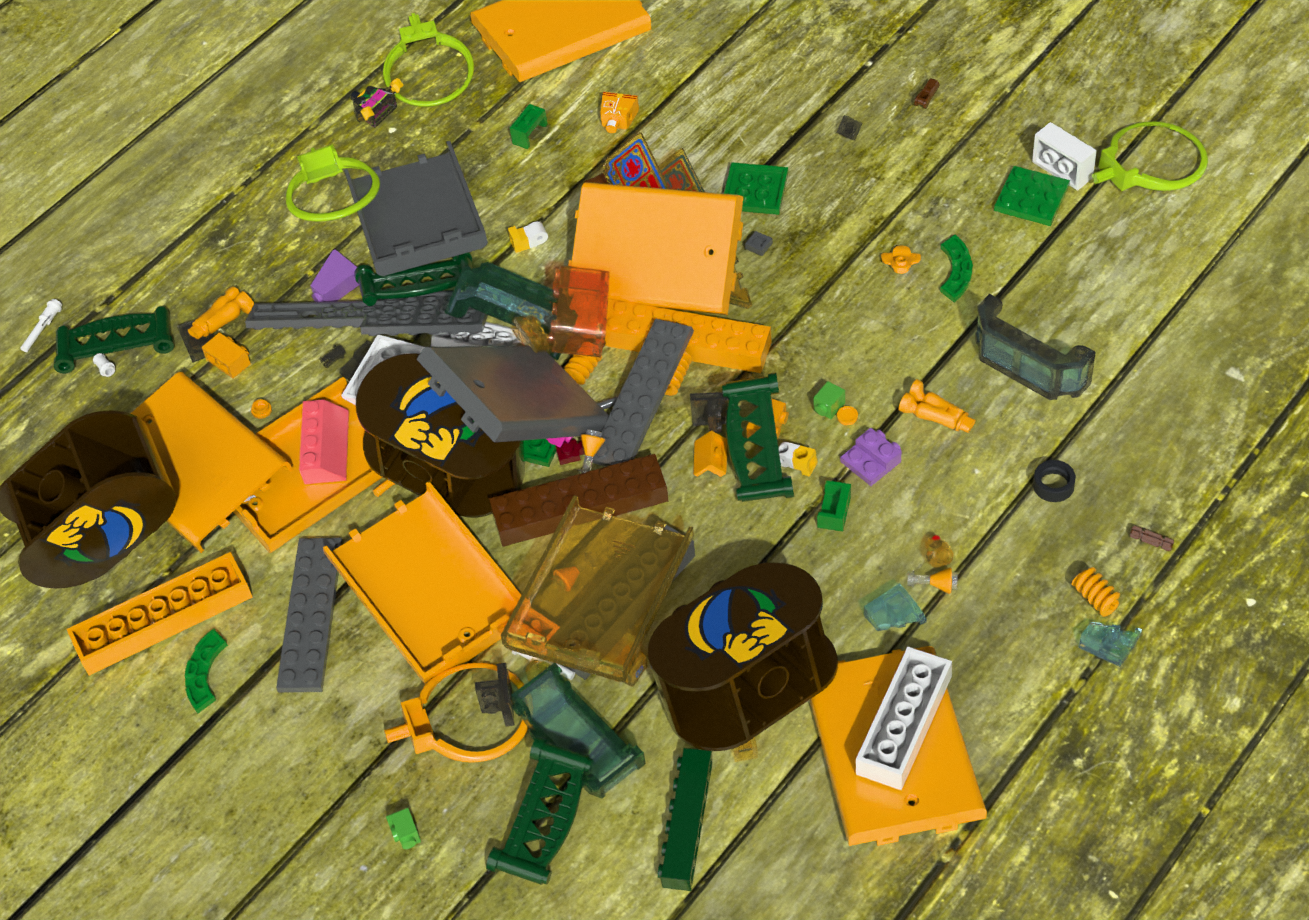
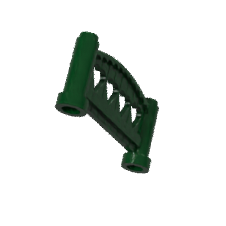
[354,252,476,306]
[54,306,174,374]
[722,372,794,502]
[486,736,594,885]

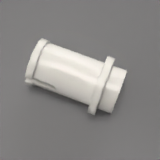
[93,353,115,377]

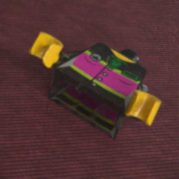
[350,78,404,128]

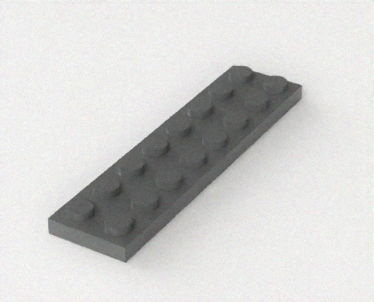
[589,319,694,467]
[276,538,343,693]

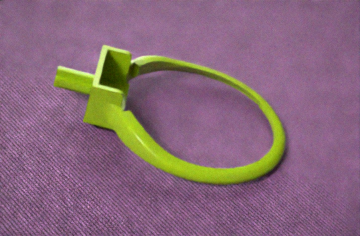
[383,13,474,107]
[1092,121,1208,191]
[286,144,380,222]

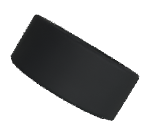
[1033,460,1076,503]

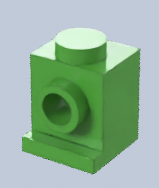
[386,808,421,849]

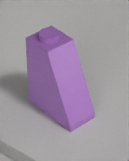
[310,250,359,302]

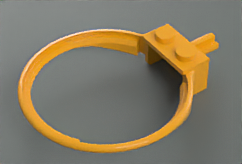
[384,663,533,763]

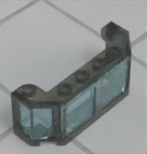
[975,293,1096,400]

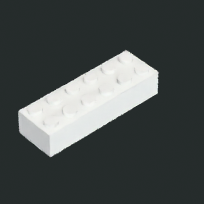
[856,647,952,790]

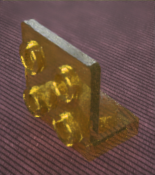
[512,316,556,354]

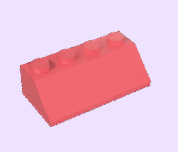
[299,400,349,484]

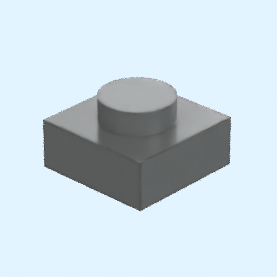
[745,231,773,256]

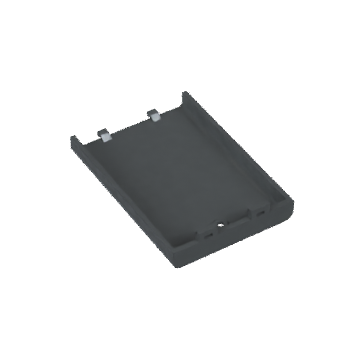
[344,141,488,276]
[417,346,609,442]

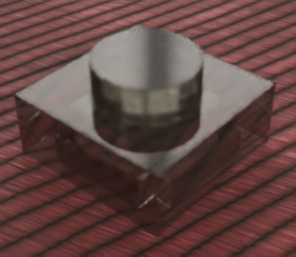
[836,115,863,141]

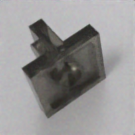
[690,392,729,434]
[475,663,515,727]

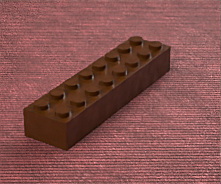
[489,454,669,547]

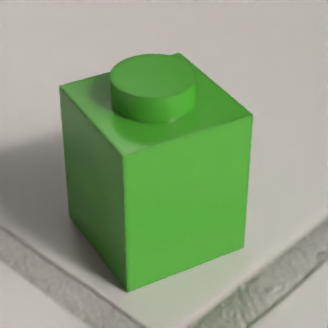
[813,381,845,419]

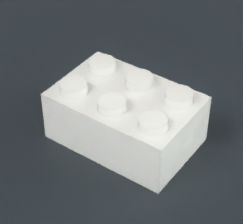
[1032,122,1096,191]

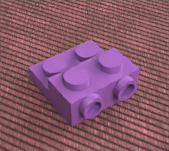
[840,428,902,486]

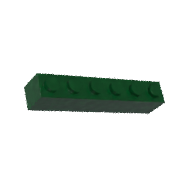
[658,748,713,891]

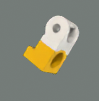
[508,221,548,253]
[779,442,818,477]

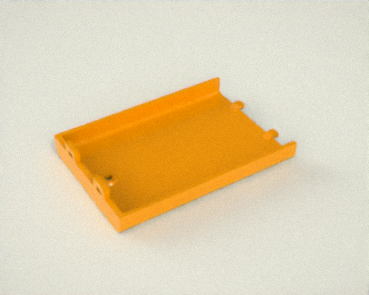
[470,0,651,82]
[568,182,743,315]
[130,372,293,553]
[233,377,383,553]
[323,482,532,684]
[810,646,987,846]

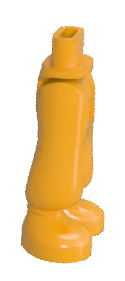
[188,287,254,339]
[899,379,976,433]

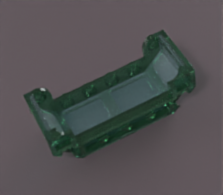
[444,262,578,360]
[511,662,646,798]

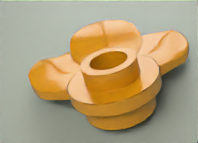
[881,245,921,274]

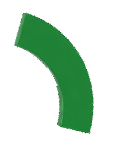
[940,234,973,303]
[184,628,228,714]

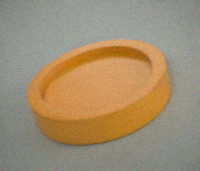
[837,406,858,425]

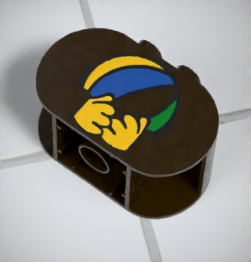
[356,353,525,518]
[0,410,176,589]
[648,562,838,751]

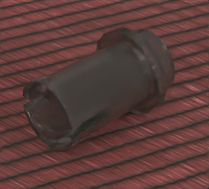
[319,344,346,368]

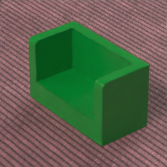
[510,104,548,149]
[817,480,851,532]

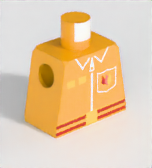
[601,92,639,133]

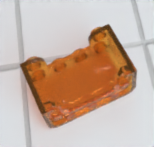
[548,265,610,358]

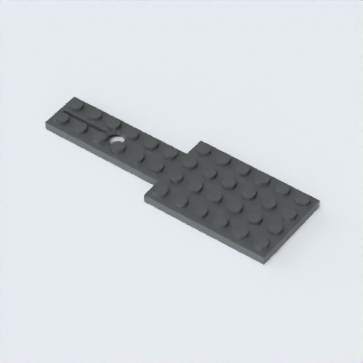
[245,290,494,336]

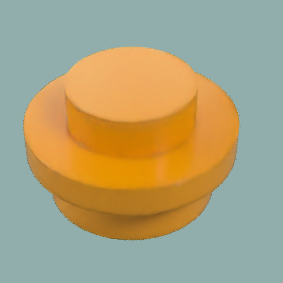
[251,399,272,419]

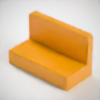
[693,430,727,477]

